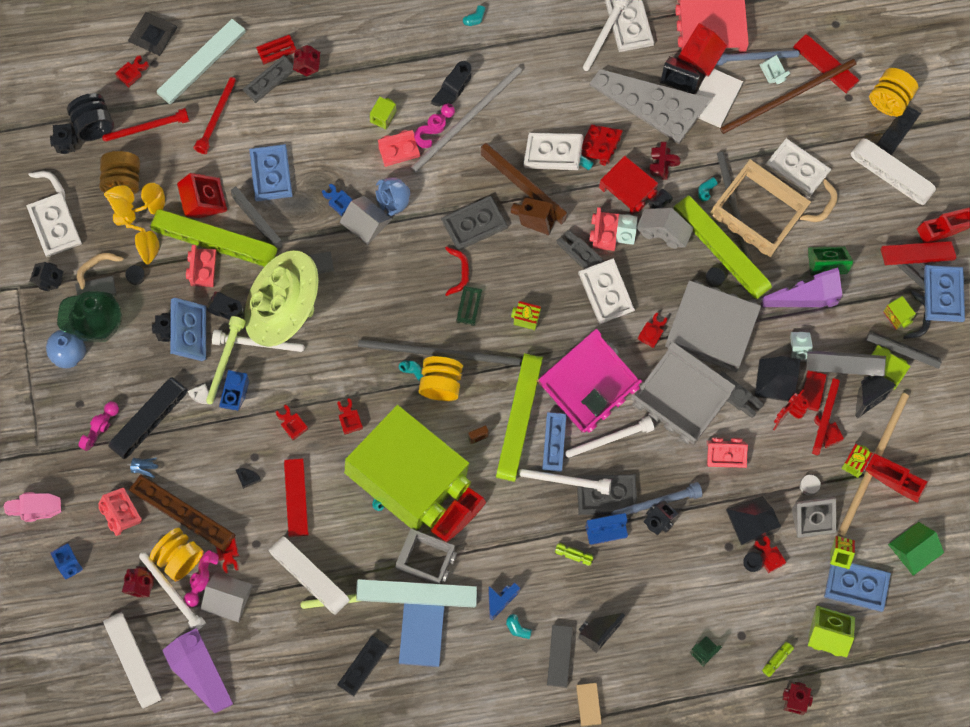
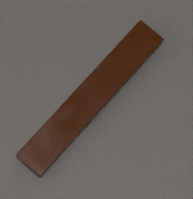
[481,143,567,225]
[129,474,236,551]

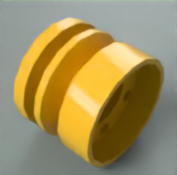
[869,68,918,117]
[419,356,463,401]
[150,528,204,582]

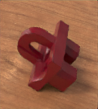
[650,142,681,180]

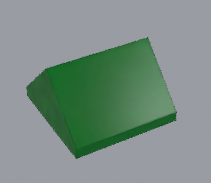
[808,246,853,275]
[888,522,944,576]

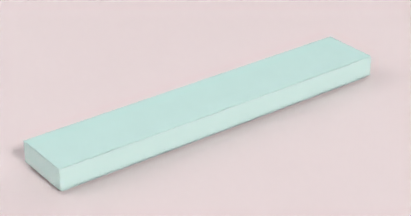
[157,19,246,105]
[356,579,477,608]

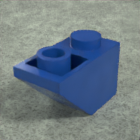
[219,370,249,411]

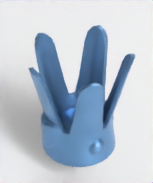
[127,458,158,478]

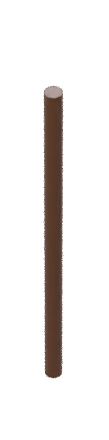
[720,59,857,134]

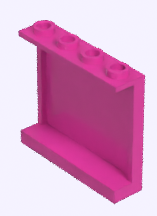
[536,329,642,433]

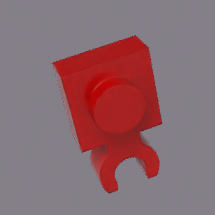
[115,55,149,88]
[638,313,667,348]
[337,398,363,435]
[275,405,308,441]
[814,416,844,448]
[754,536,786,574]
[216,538,239,573]

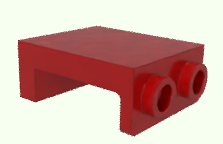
[599,156,658,215]

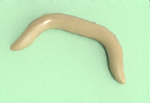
[800,179,838,222]
[77,253,124,289]

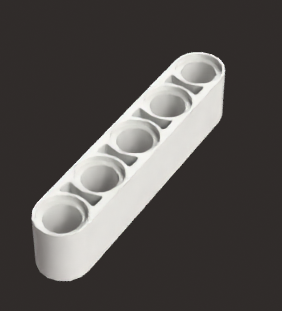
[851,138,936,205]
[268,536,350,615]
[103,612,162,709]

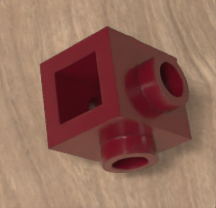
[293,45,321,77]
[122,566,154,598]
[782,682,813,715]

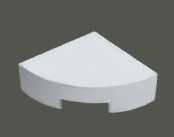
[188,384,209,404]

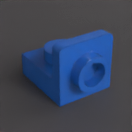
[51,543,83,579]

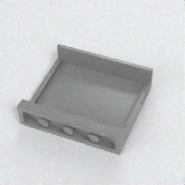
[665,280,761,372]
[631,342,736,445]

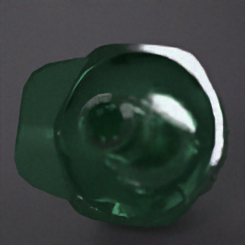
[57,291,122,342]

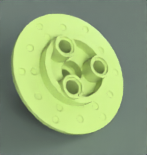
[244,250,318,347]

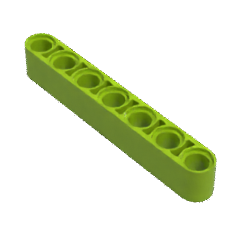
[673,195,772,299]
[150,210,278,267]
[496,353,543,482]

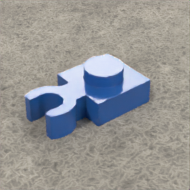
[322,184,352,217]

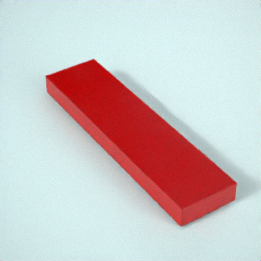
[793,34,859,94]
[880,241,957,265]
[812,378,840,455]
[284,458,309,537]

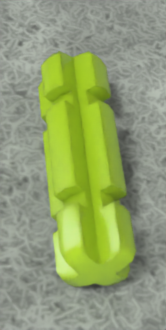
[555,543,594,566]
[762,642,794,677]

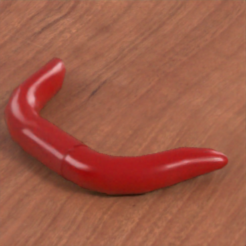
[445,246,469,296]

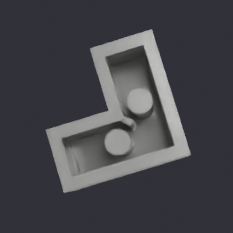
[637,208,693,249]

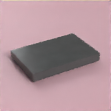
[441,196,508,250]
[577,474,637,515]

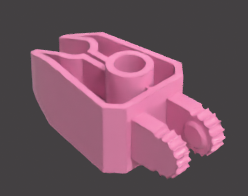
[3,492,61,522]

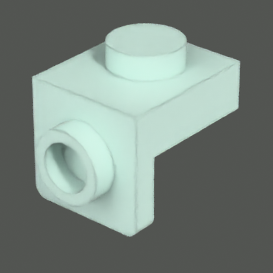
[759,55,791,84]
[616,214,637,244]
[790,332,813,362]

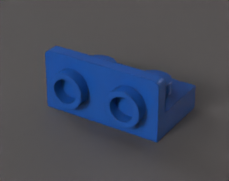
[585,513,628,545]

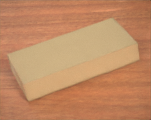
[576,683,602,727]

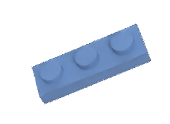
[542,412,566,472]

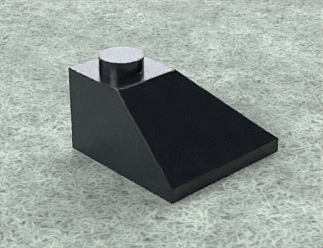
[128,12,178,56]
[660,56,700,94]
[754,356,801,402]
[855,376,896,419]
[726,496,781,546]
[578,613,625,653]

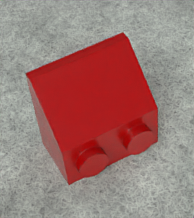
[678,23,727,77]
[177,173,227,218]

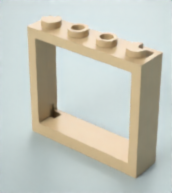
[710,159,811,257]

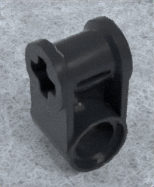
[441,61,472,97]
[206,292,245,320]

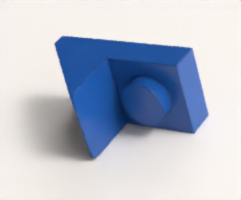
[488,583,520,621]

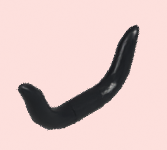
[903,290,931,339]

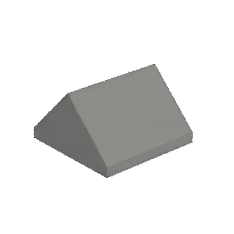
[340,196,392,245]
[792,497,836,538]
[201,572,253,623]

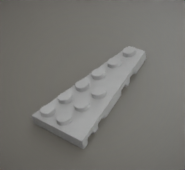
[589,69,711,144]

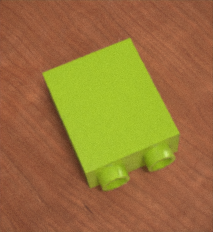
[344,405,471,531]

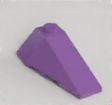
[761,268,842,307]
[162,628,233,713]

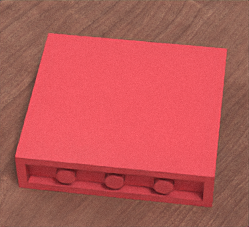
[675,0,749,53]

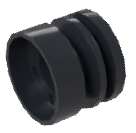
[67,93,114,141]

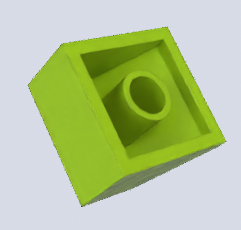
[808,605,855,658]

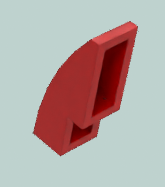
[917,207,970,243]
[865,453,928,503]
[431,487,486,543]

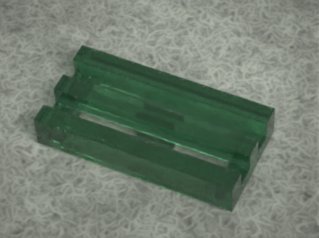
[456,286,482,326]

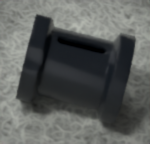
[648,189,673,209]

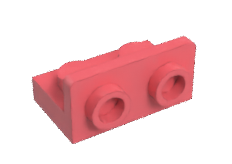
[378,130,420,167]
[590,207,619,251]
[186,245,217,287]
[707,437,748,468]
[99,487,142,536]

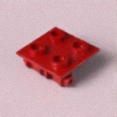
[581,124,623,166]
[773,389,810,431]

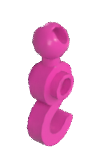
[414,103,455,148]
[78,401,119,451]
[183,550,219,607]

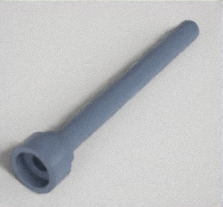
[715,50,800,66]
[611,482,702,516]

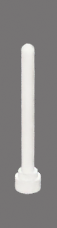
[583,0,630,71]
[212,329,305,352]
[565,416,654,458]
[518,469,612,495]
[139,552,206,630]

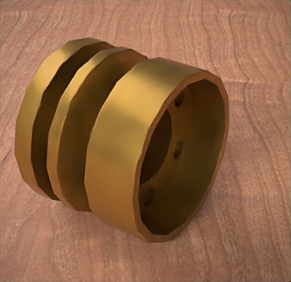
[99,151,140,194]

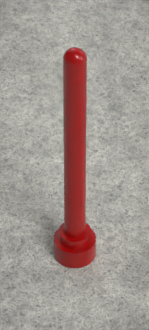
[193,77,236,154]
[102,108,190,142]

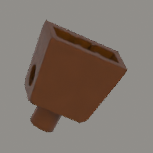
[511,198,556,235]

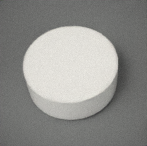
[800,475,820,495]

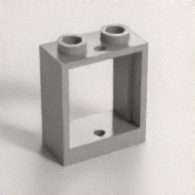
[396,529,457,584]

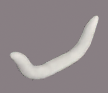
[28,171,65,198]

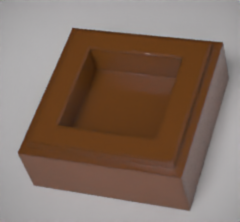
[468,425,489,444]

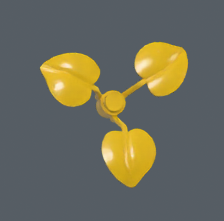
[104,183,165,265]

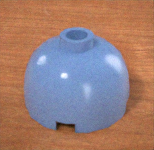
[375,178,410,216]
[46,329,86,368]

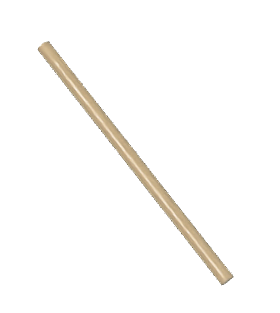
[837,393,909,538]

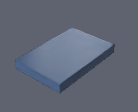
[249,144,293,201]
[924,265,965,322]
[170,298,206,361]
[824,563,891,612]
[399,604,444,667]

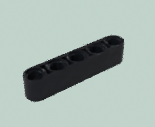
[108,377,188,459]

